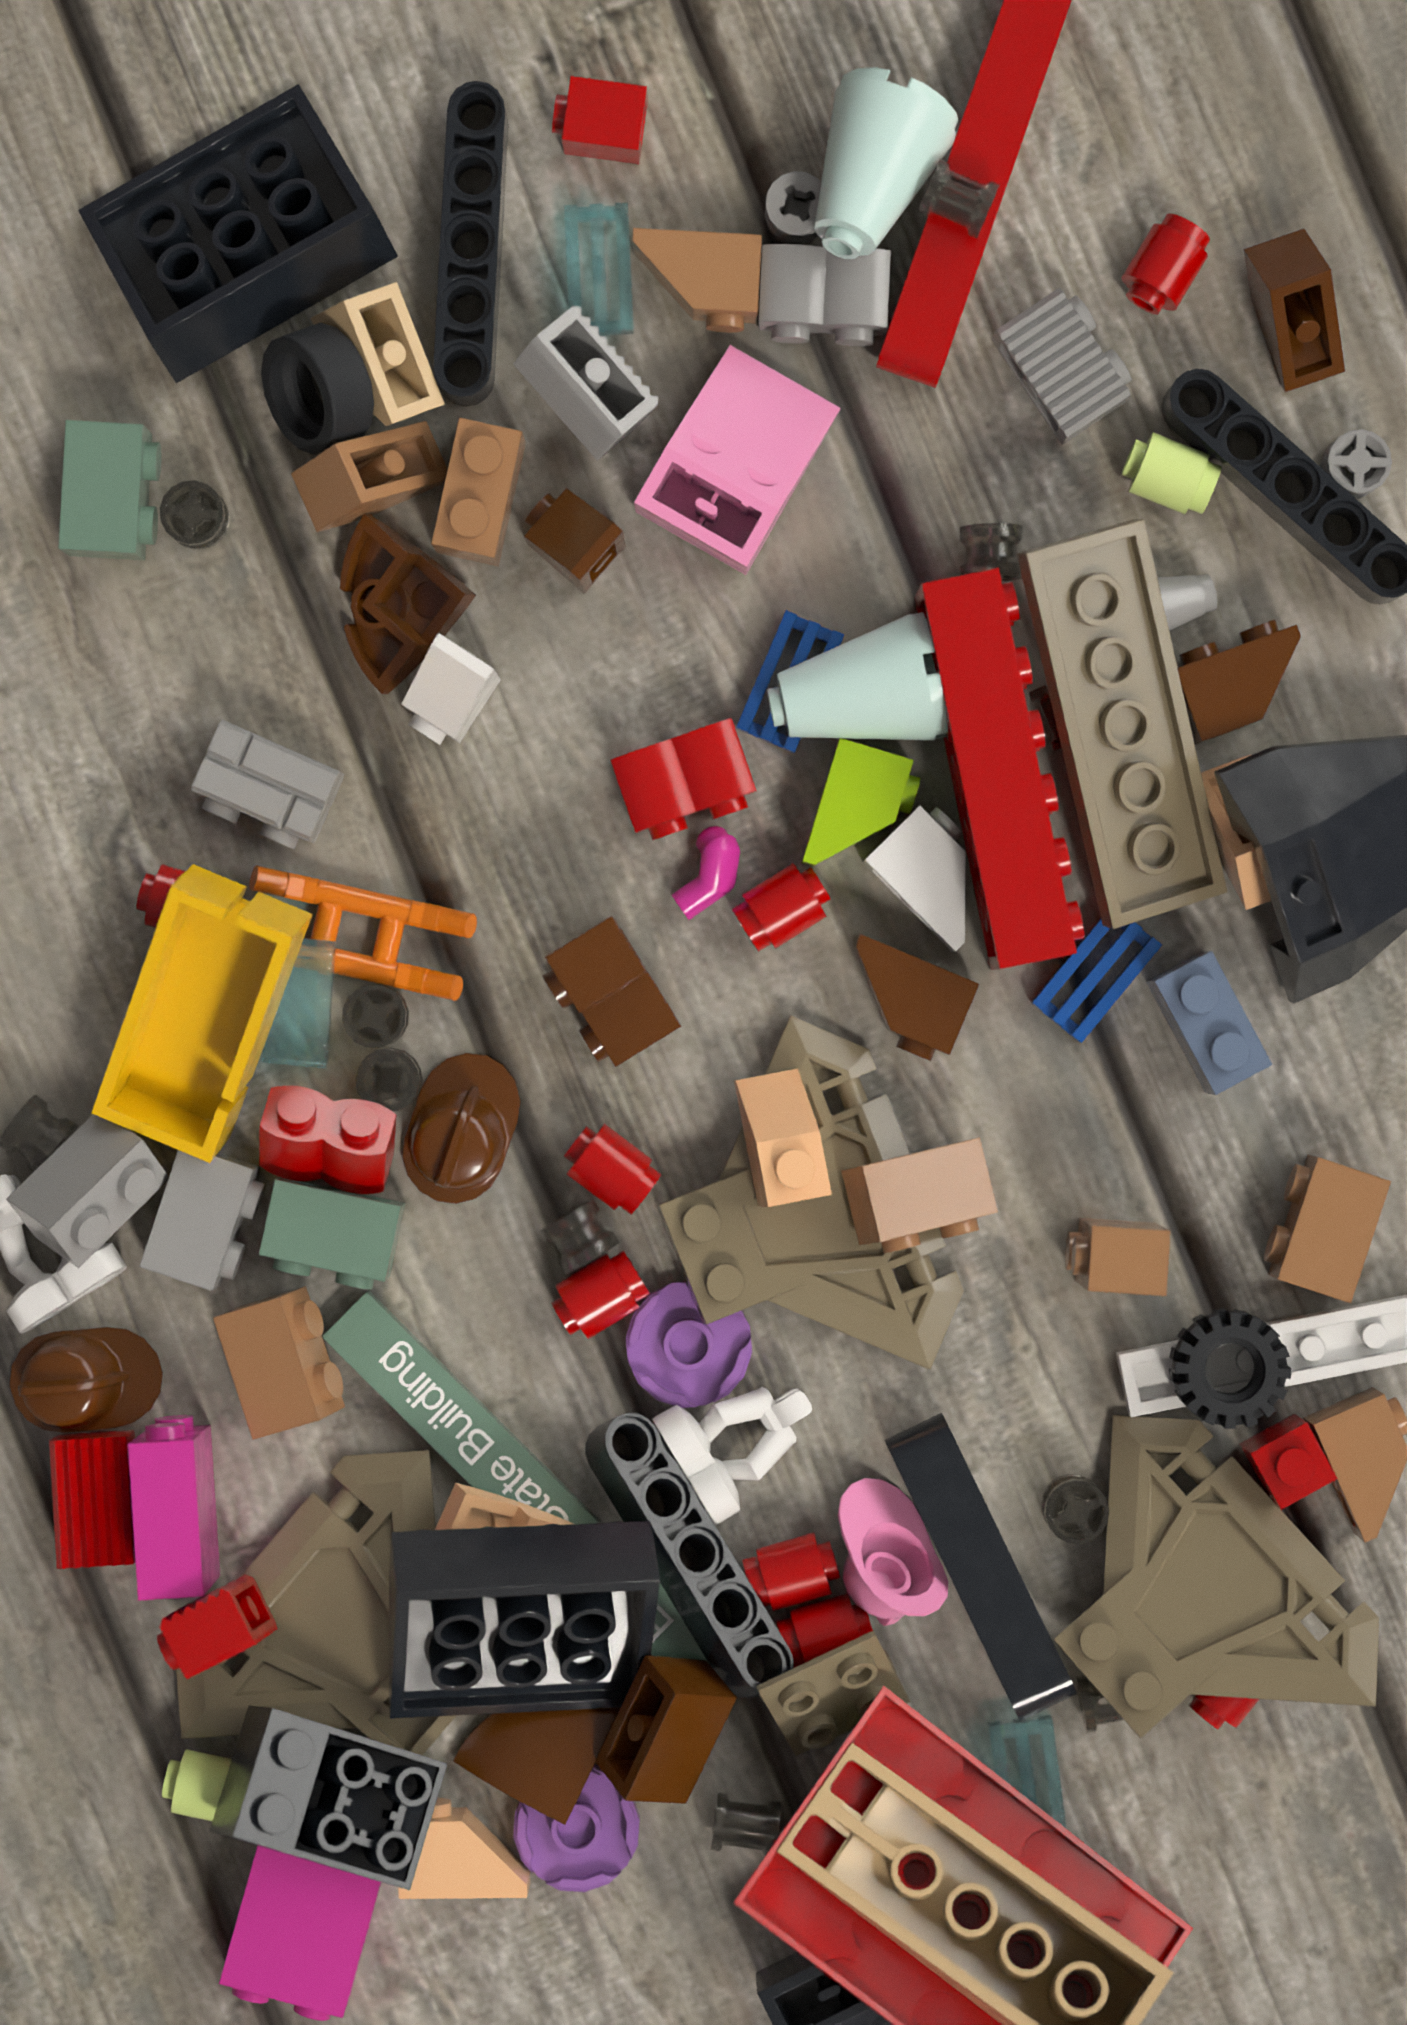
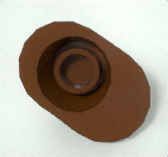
[402,1053,520,1204]
[10,1327,163,1433]

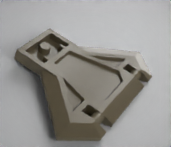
[657,1015,964,1370]
[1054,1415,1379,1739]
[176,1450,457,1755]

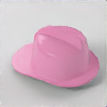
[838,1478,948,1626]

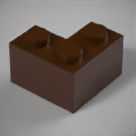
[542,916,681,1067]

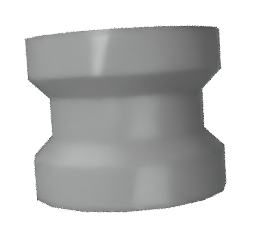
[765,171,821,245]
[1320,429,1392,499]

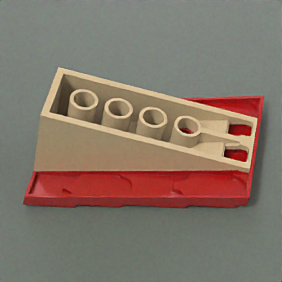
[734,1686,1193,2025]

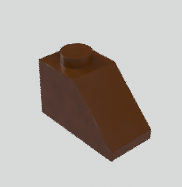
[1244,228,1345,392]
[524,488,626,594]
[853,934,979,1061]

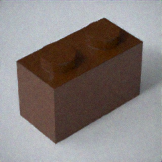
[595,1655,737,1804]

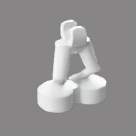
[0,1174,127,1333]
[652,1387,812,1525]

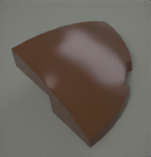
[340,514,476,694]
[453,1707,620,1825]

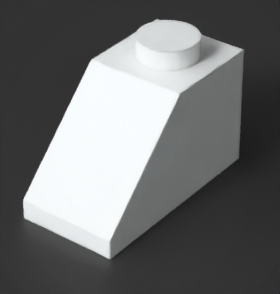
[402,633,501,745]
[863,806,965,952]

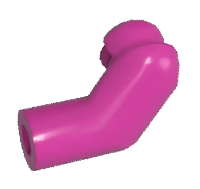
[671,826,740,920]

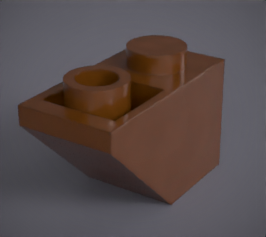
[1178,620,1301,745]

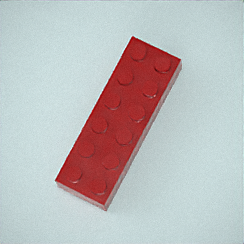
[914,568,1084,970]

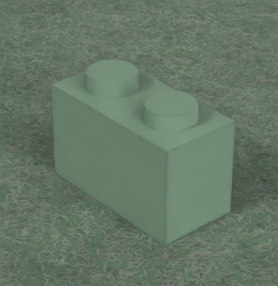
[58,420,162,561]
[259,1177,406,1289]

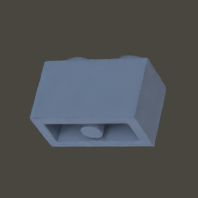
[1146,951,1273,1095]

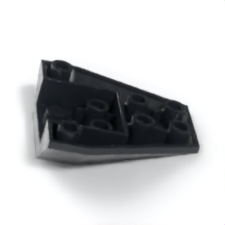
[1214,735,1407,1004]

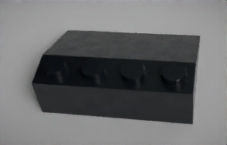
[78,84,398,384]
[389,1521,660,1719]

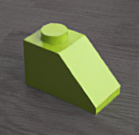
[801,738,921,867]

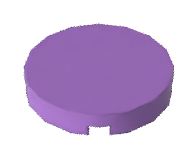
[626,1281,752,1408]
[513,1764,640,1892]

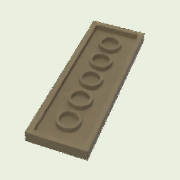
[1017,519,1227,929]

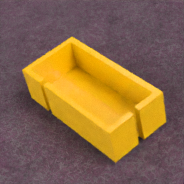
[91,864,313,1163]

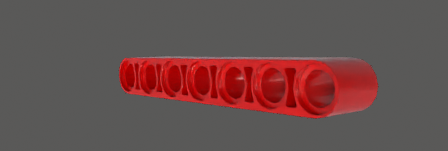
[876,0,1072,388]

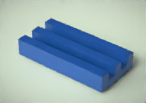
[736,610,845,754]
[1030,917,1162,1043]

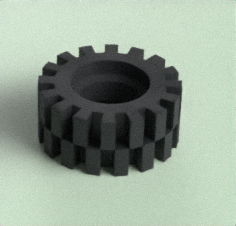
[1169,1308,1292,1429]

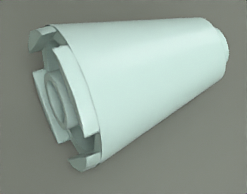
[814,68,958,259]
[766,612,948,741]

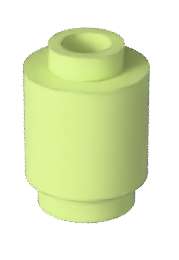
[1121,432,1222,514]
[162,1749,232,1821]

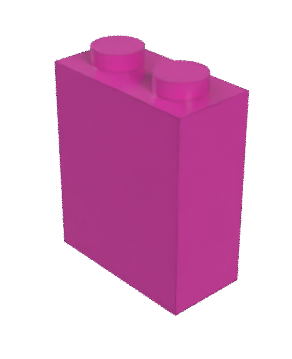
[128,1415,220,1601]
[219,1846,382,2021]

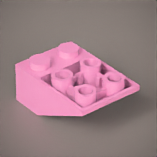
[634,345,841,575]

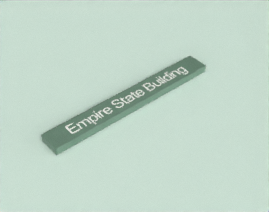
[322,1290,708,1662]

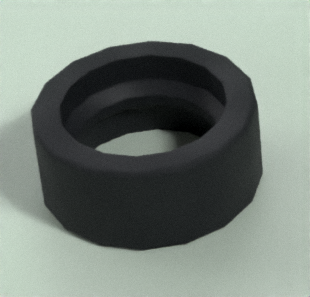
[261,323,374,455]

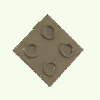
[756,1630,911,1756]

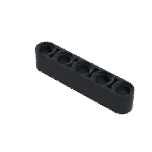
[433,81,509,407]
[1162,369,1407,605]
[585,1413,793,1698]
[885,1413,1077,1721]

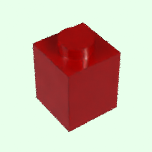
[552,76,648,165]
[1239,1414,1338,1510]

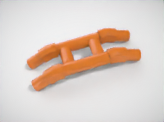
[249,865,477,1001]

